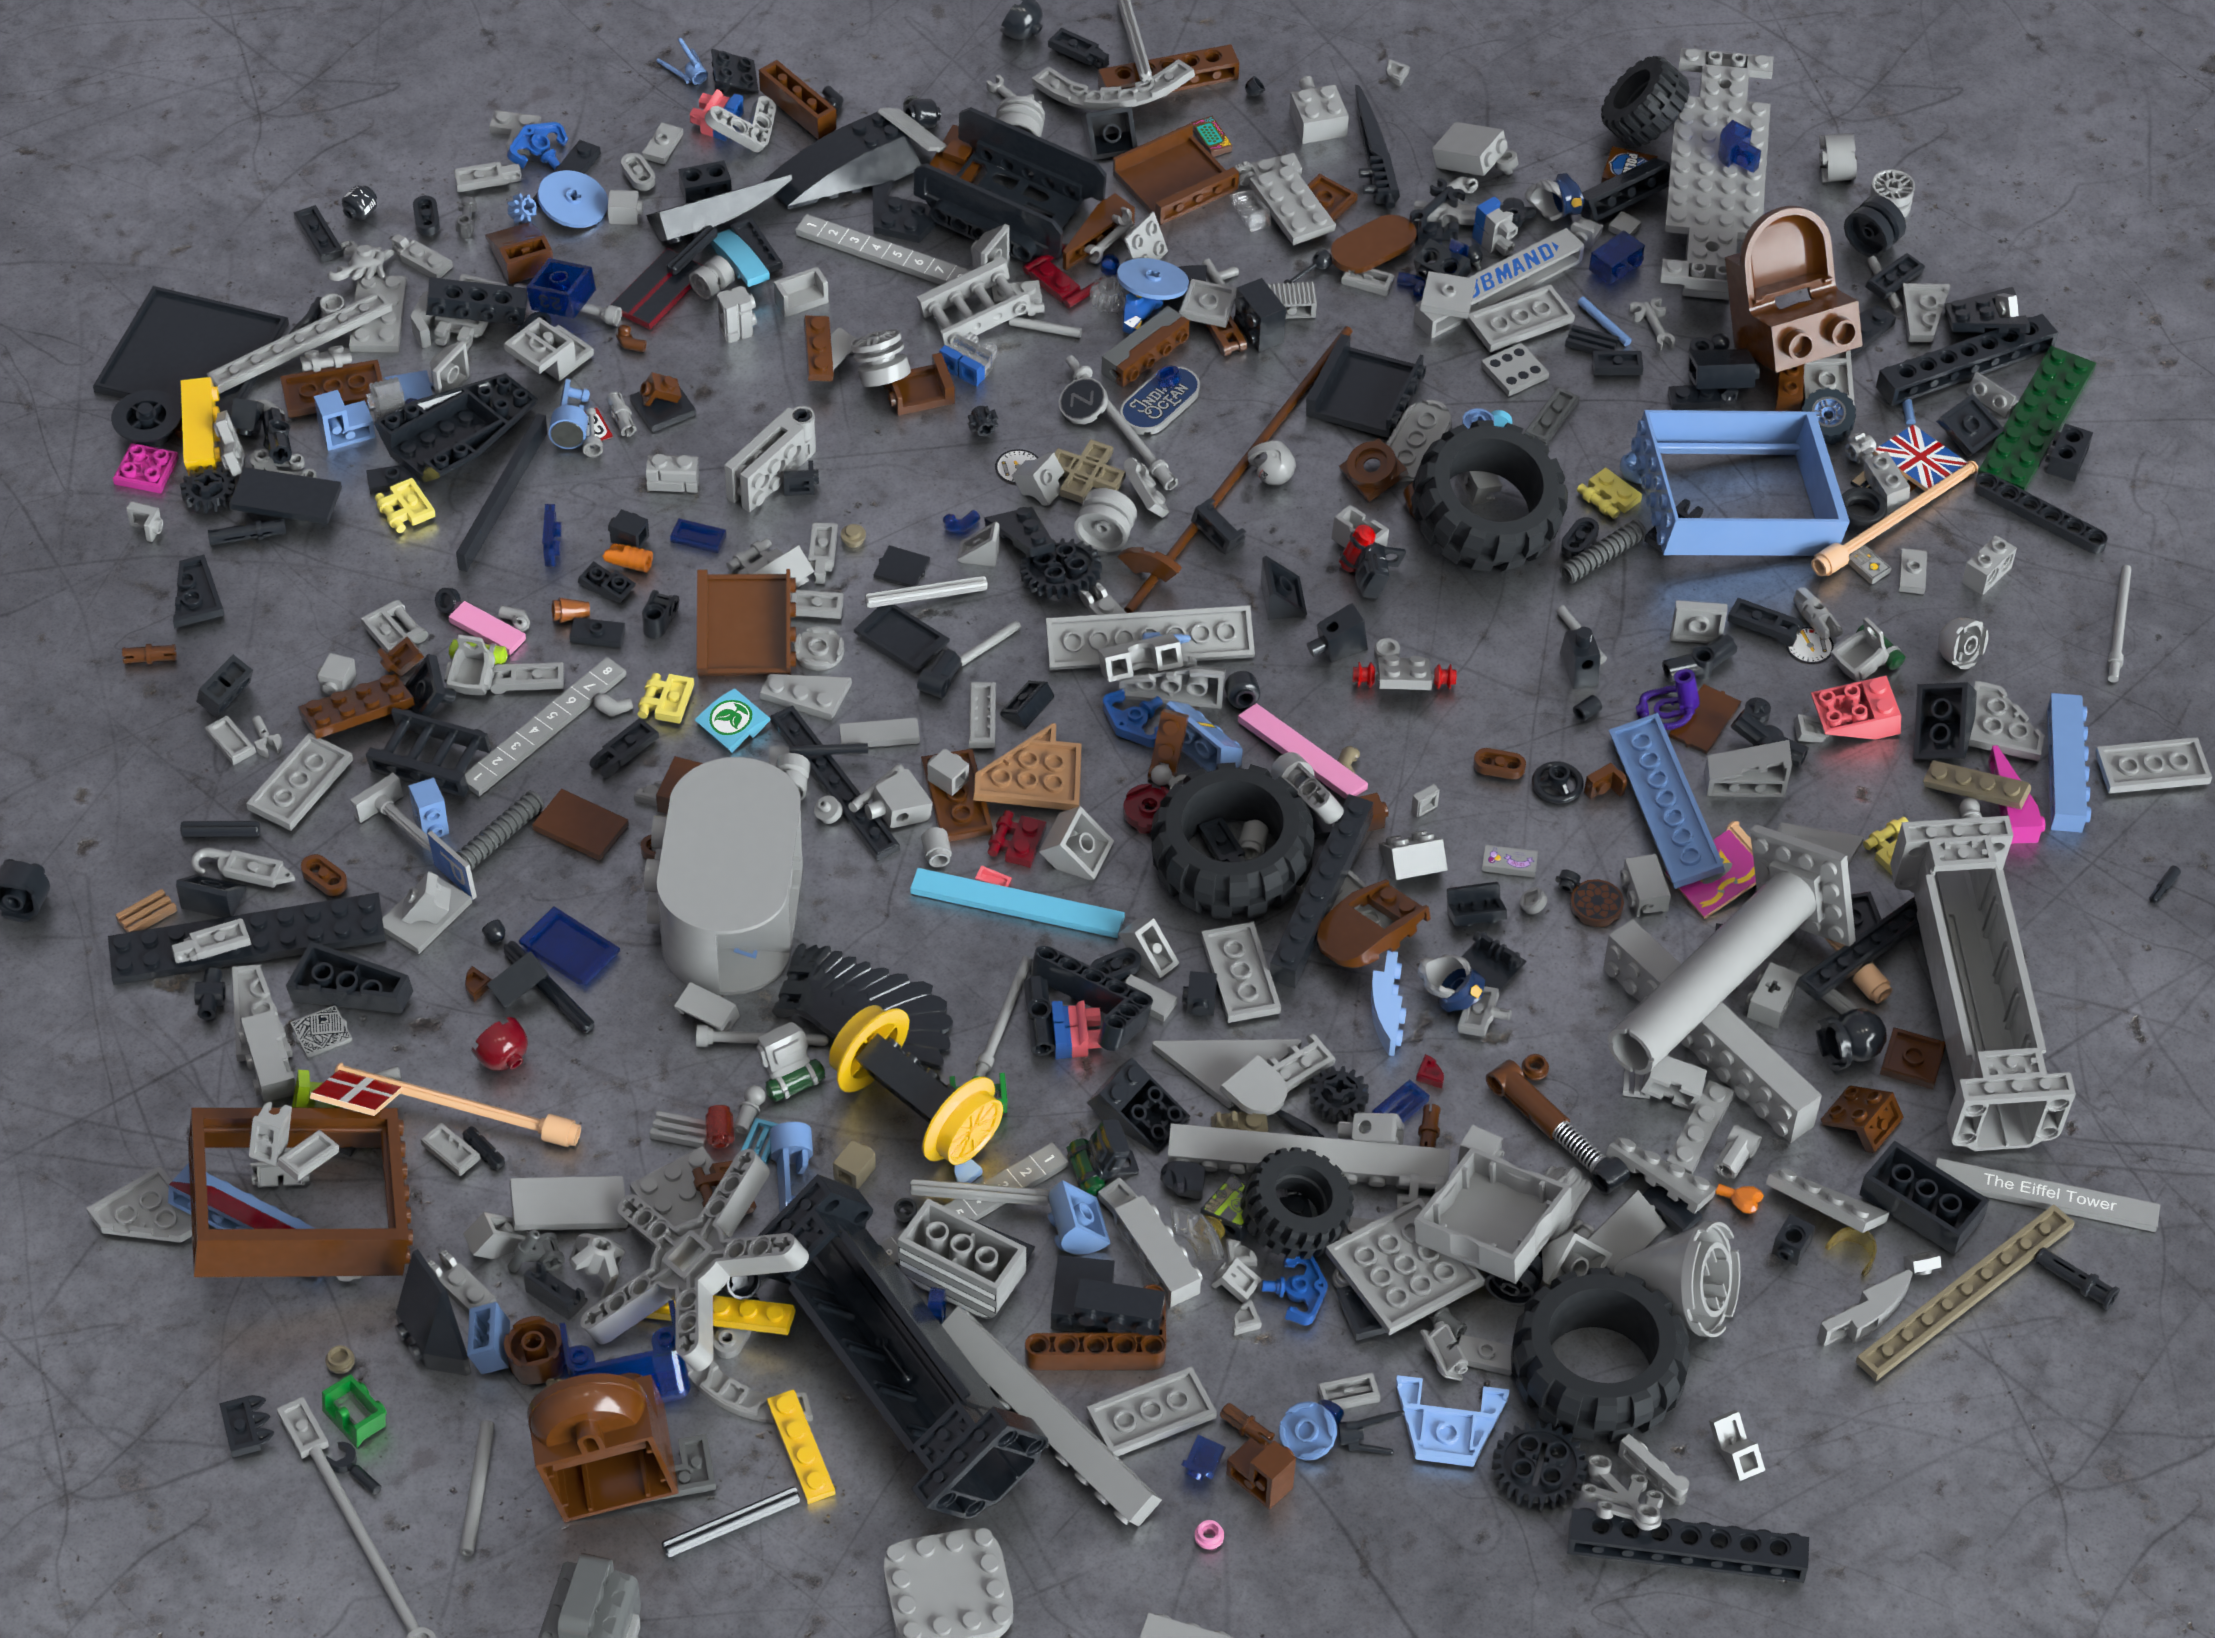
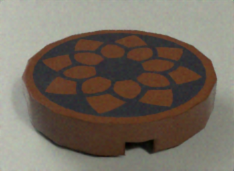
[1570,879,1624,927]

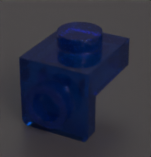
[1181,1435,1226,1481]

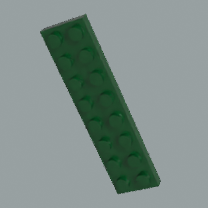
[1977,346,2096,491]

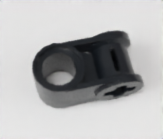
[642,590,680,638]

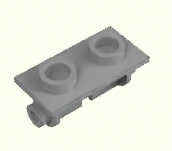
[1966,372,2019,418]
[250,1160,310,1188]
[1420,1321,1468,1381]

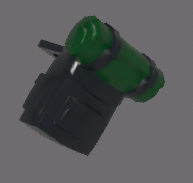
[1066,1119,1139,1196]

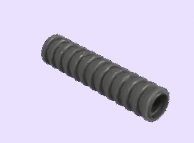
[1560,519,1647,584]
[456,790,545,870]

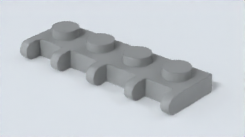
[1267,1033,1336,1092]

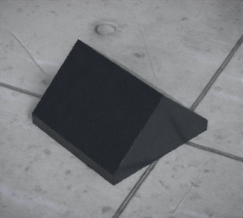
[1261,556,1307,620]
[176,874,246,918]

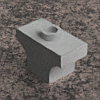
[401,872,451,925]

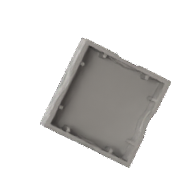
[1414,1147,1572,1284]

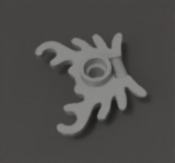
[327,241,395,281]

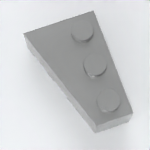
[237,1010,295,1103]

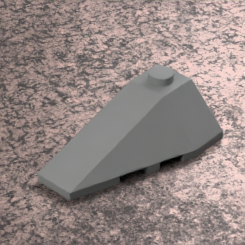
[1119,666,1226,709]

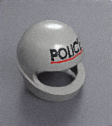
[1248,441,1296,485]

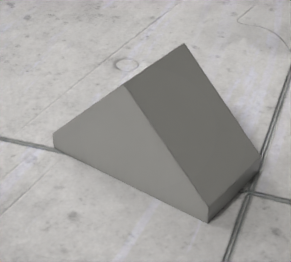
[957,522,999,567]

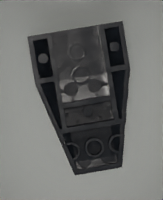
[764,111,921,209]

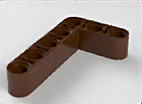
[1025,1284,1166,1371]

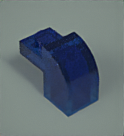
[1718,120,1761,173]

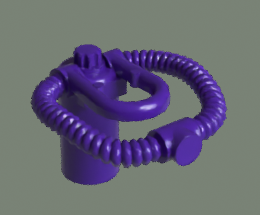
[1636,669,1700,730]

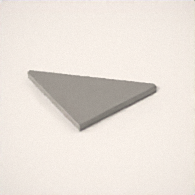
[1152,1039,1301,1109]

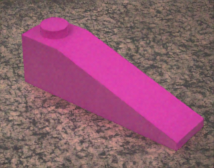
[1988,745,2045,844]

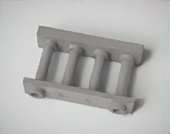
[917,256,1031,348]

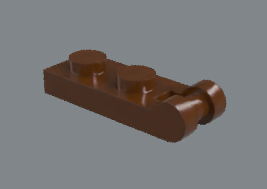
[1205,315,1247,356]
[1147,708,1189,780]

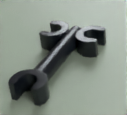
[1409,178,1466,228]

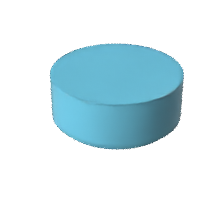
[1491,410,1513,427]

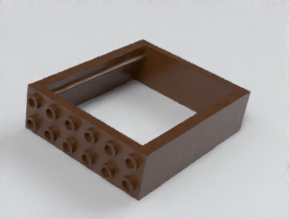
[188,1108,413,1277]

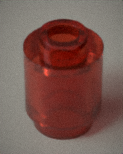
[705,1105,734,1148]

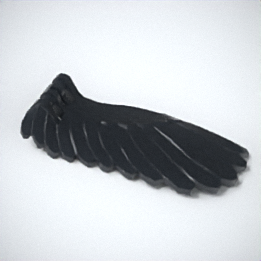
[772,943,953,1068]

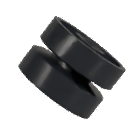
[1485,1255,1543,1306]

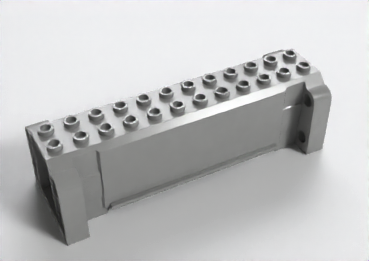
[1890,816,2076,1151]

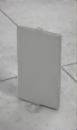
[878,107,947,152]
[1587,1190,1667,1275]

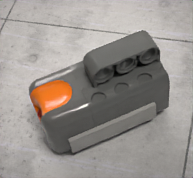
[538,1553,641,1638]

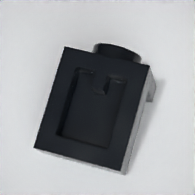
[783,460,819,496]

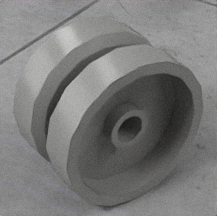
[1074,488,1137,552]

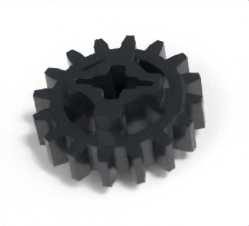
[180,465,236,513]
[1309,1066,1369,1122]

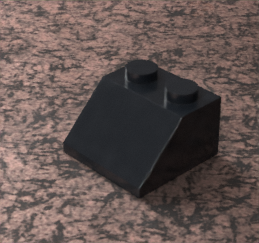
[1081,106,1138,160]

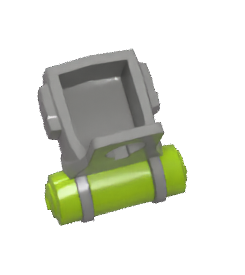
[444,635,508,695]

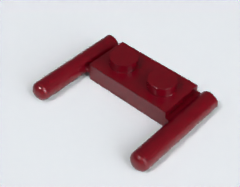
[1022,243,1108,309]

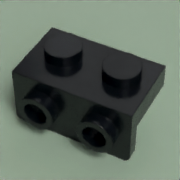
[1447,882,1507,927]

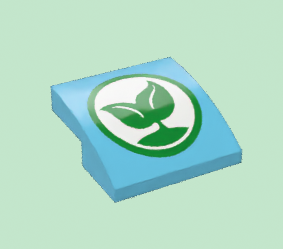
[695,689,771,753]

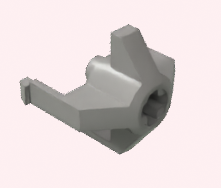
[569,1233,626,1301]

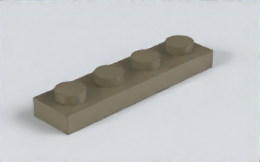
[1923,760,2032,809]

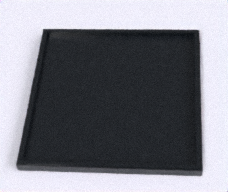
[93,286,289,419]

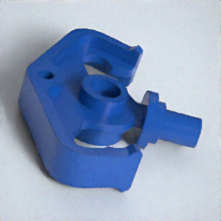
[507,122,568,170]
[1103,689,1163,747]
[1261,1255,1328,1325]

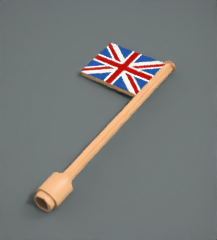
[1811,424,1978,576]

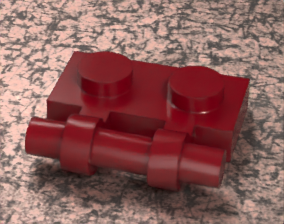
[987,810,1047,868]

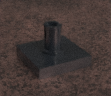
[405,654,456,717]

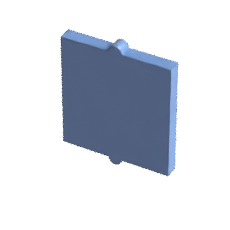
[384,370,433,409]

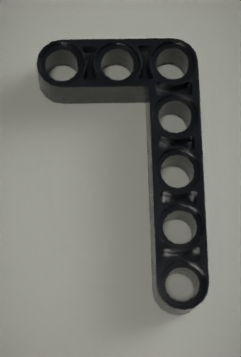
[1030,946,1153,1051]

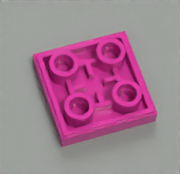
[113,443,179,494]

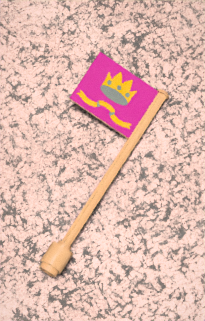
[1665,821,1893,1003]

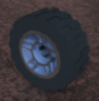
[1801,388,1856,445]

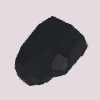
[1160,1161,1205,1199]

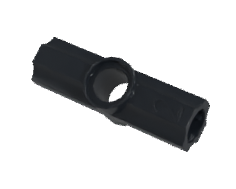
[262,407,292,464]
[1024,976,1055,1056]

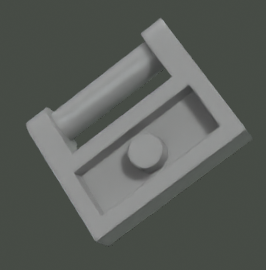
[361,600,428,653]

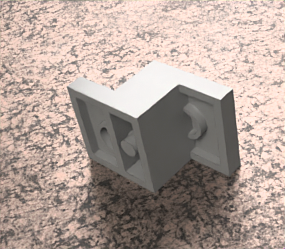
[504,317,594,381]

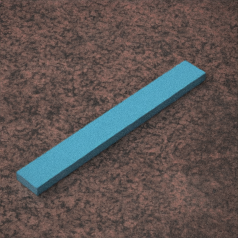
[910,868,1125,939]

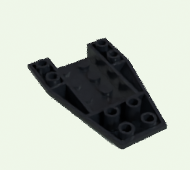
[375,373,538,483]

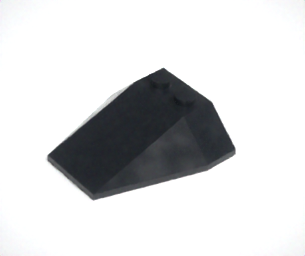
[395,1249,471,1376]

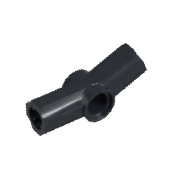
[1662,634,1737,682]
[1731,709,1809,768]

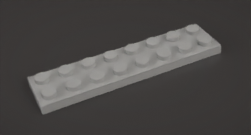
[1045,605,1255,670]

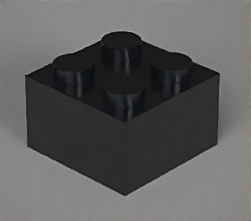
[1233,278,1286,352]

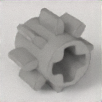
[1845,432,1876,464]

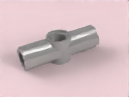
[1414,199,1478,227]

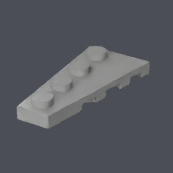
[232,965,293,1061]
[1605,1137,1717,1214]

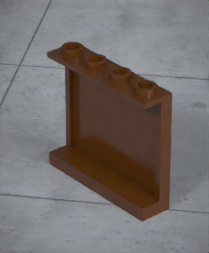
[1113,123,1239,225]
[697,569,796,676]

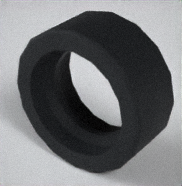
[1842,487,1886,534]

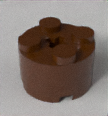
[504,1316,566,1385]

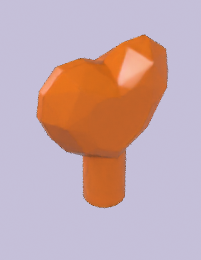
[1716,1183,1764,1214]

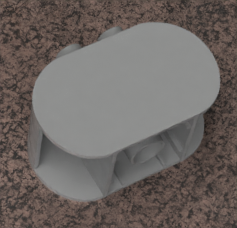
[644,757,803,995]

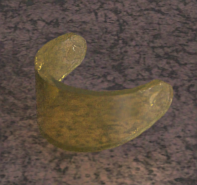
[1825,1227,1877,1277]

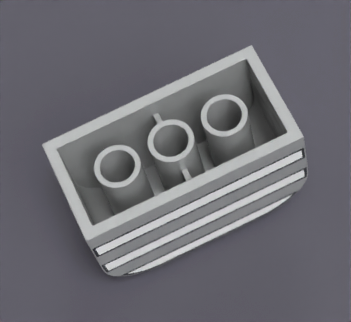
[898,1198,1026,1319]

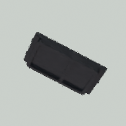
[854,605,950,672]

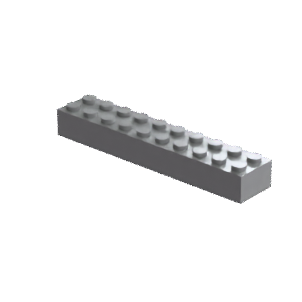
[1603,919,1822,1143]

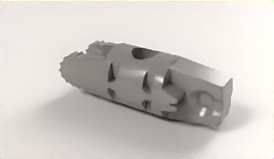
[1793,587,1843,640]

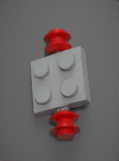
[1352,655,1457,690]

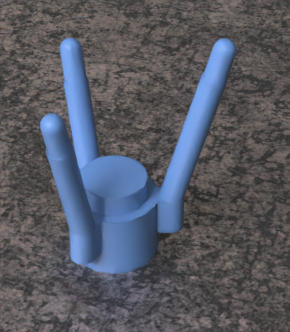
[656,38,708,85]

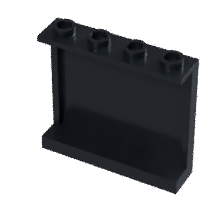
[1306,334,1426,438]

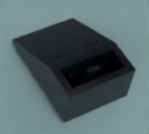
[1086,1058,1190,1154]

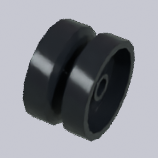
[1844,195,1906,257]

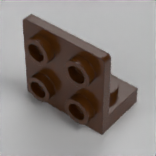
[1820,1085,1904,1153]

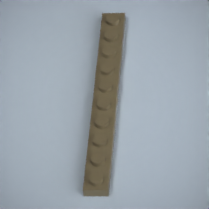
[1856,1204,2075,1381]

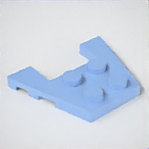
[1396,1375,1509,1467]

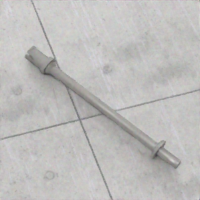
[1065,355,1178,491]

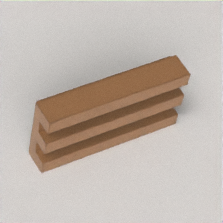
[115,889,177,933]

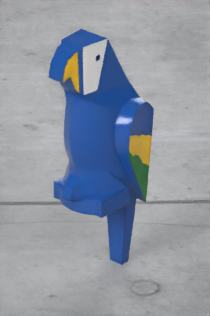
[1123,292,1163,334]

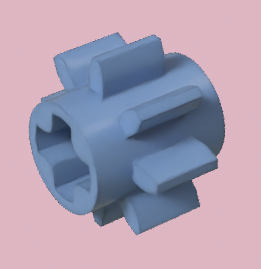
[507,193,537,224]

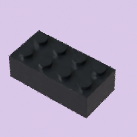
[1859,1140,1990,1255]

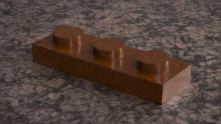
[804,315,834,381]

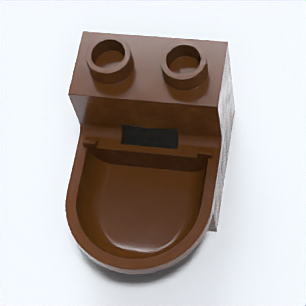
[1725,206,1862,373]
[527,1373,679,1523]

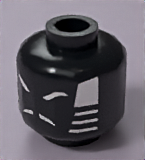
[342,185,377,221]

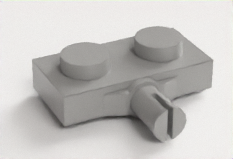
[1458,986,1512,1037]

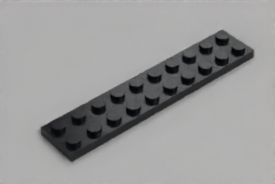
[108,892,386,985]

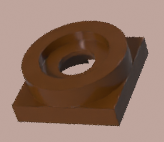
[1339,438,1409,502]

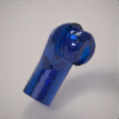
[1397,272,1426,296]

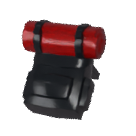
[1339,525,1406,598]

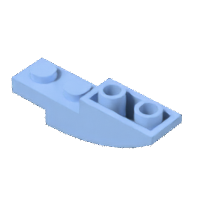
[1371,950,1406,1056]

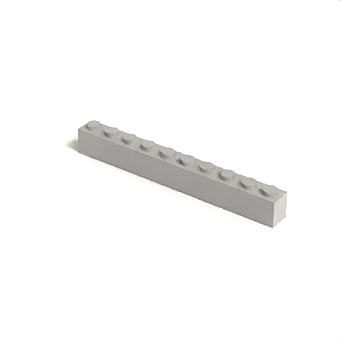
[1168,1123,1450,1192]
[941,1306,1162,1526]

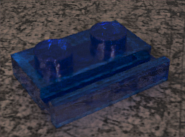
[542,504,562,566]

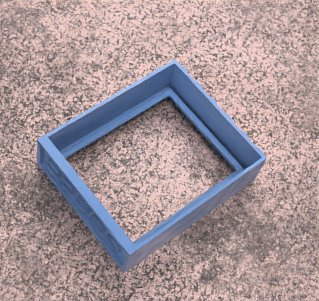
[1631,410,1850,556]

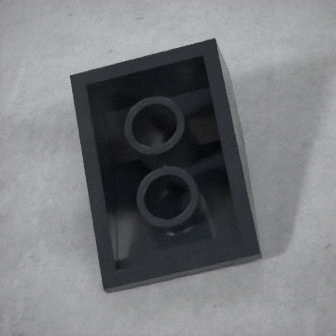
[1913,682,1977,760]

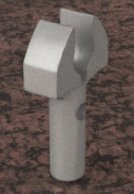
[252,716,283,758]

